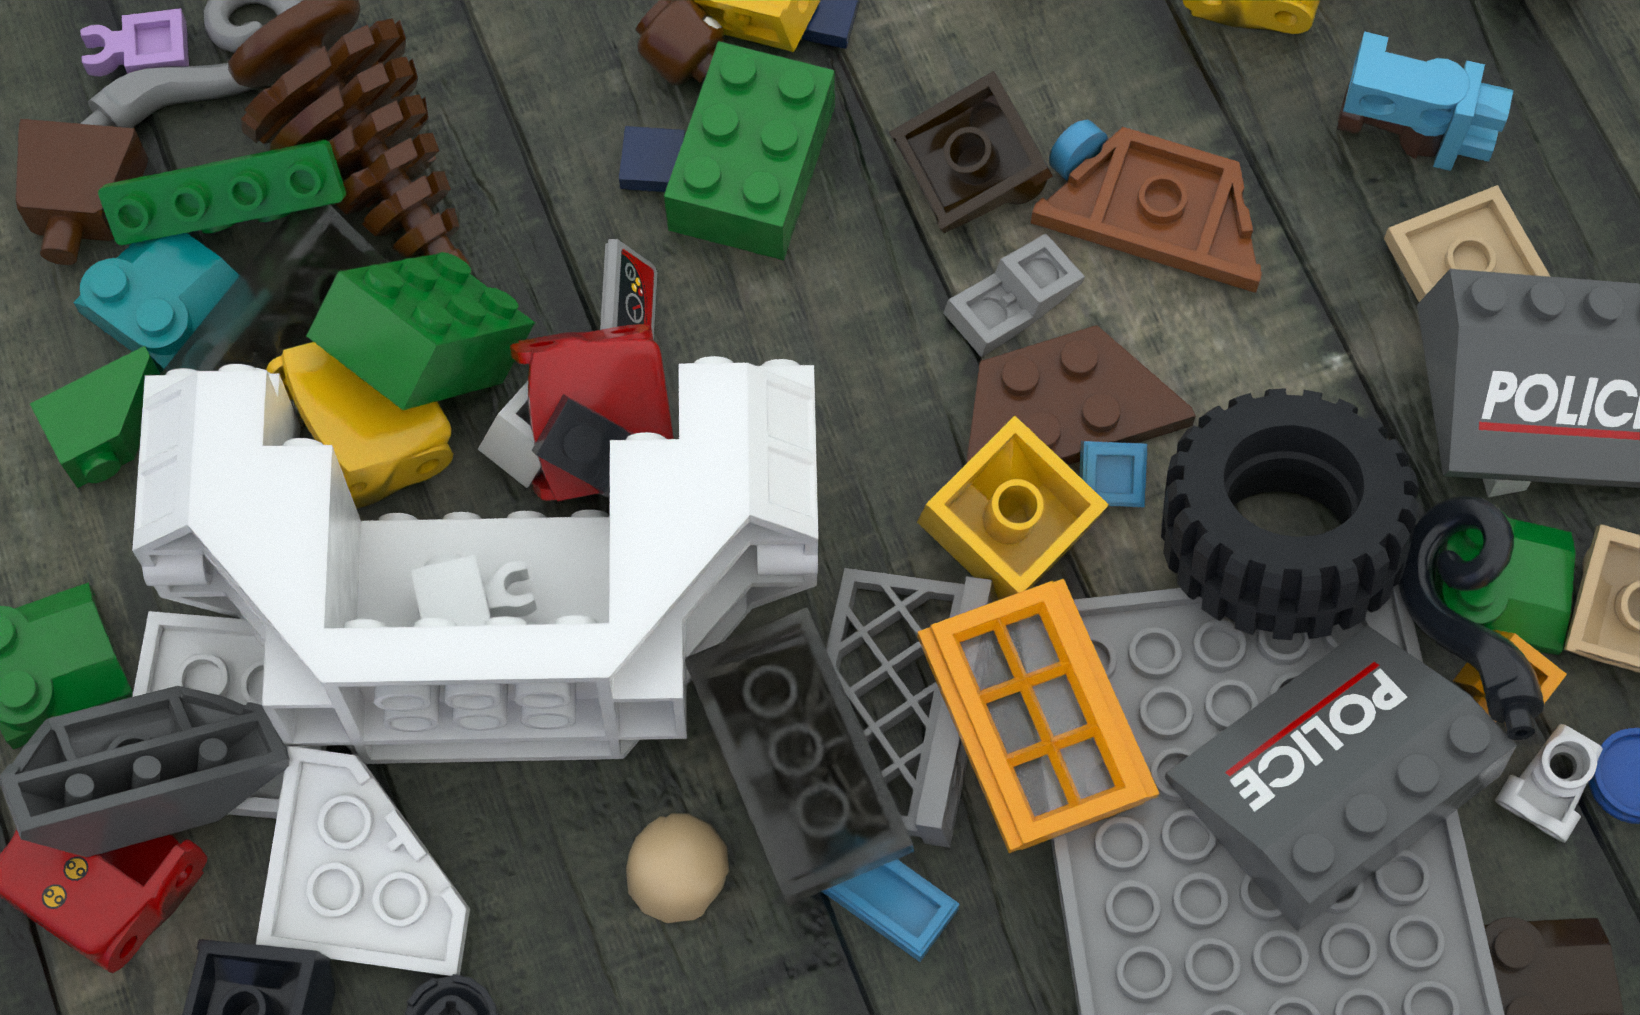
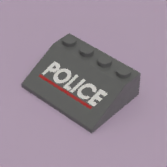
[1417,269,1640,488]
[1165,625,1517,931]

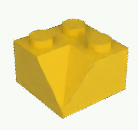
[917,416,1109,600]

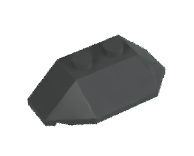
[0,686,290,857]

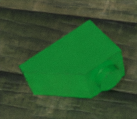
[30,346,161,488]

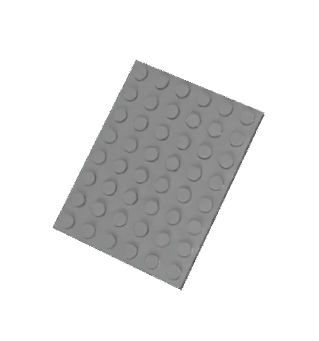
[1016,585,1505,1015]

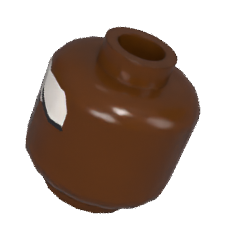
[635,0,724,85]

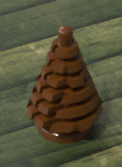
[228,0,470,266]

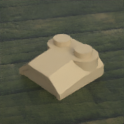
[1564,524,1640,673]

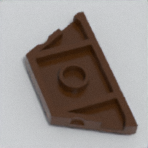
[966,325,1196,465]

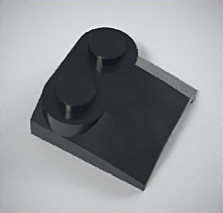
[182,939,335,1015]

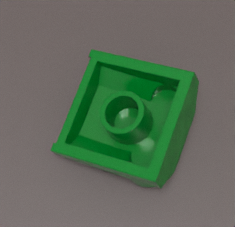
[1435,512,1576,656]
[0,582,134,750]

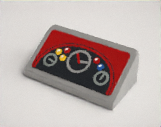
[600,239,657,341]

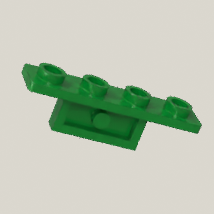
[98,140,346,245]

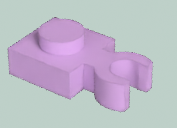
[80,8,189,76]

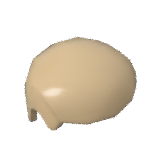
[626,813,729,923]

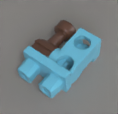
[1336,31,1513,171]

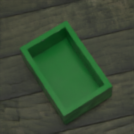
[664,41,835,261]
[306,252,535,410]

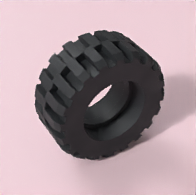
[1161,388,1419,640]

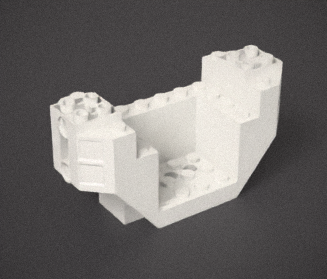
[132,356,818,764]

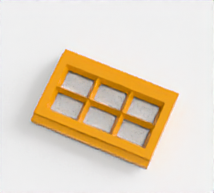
[917,579,1160,853]

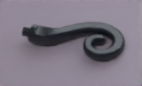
[1399,496,1544,740]

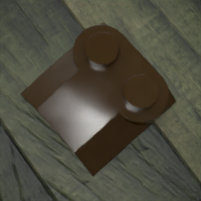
[889,71,1053,233]
[1484,917,1624,1015]

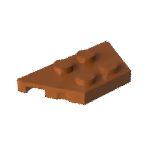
[1031,127,1262,293]

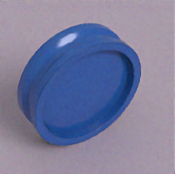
[1588,728,1640,824]

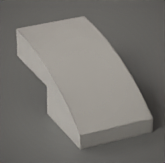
[943,233,1085,357]

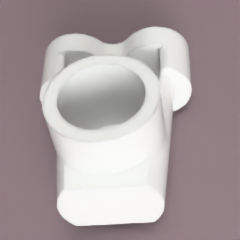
[1495,724,1603,843]

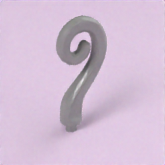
[80,0,303,128]

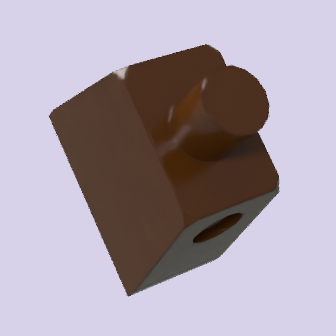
[16,119,148,265]

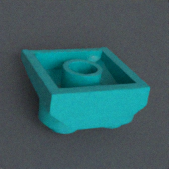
[73,233,252,375]

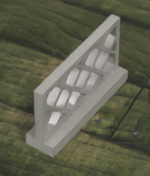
[790,568,998,848]

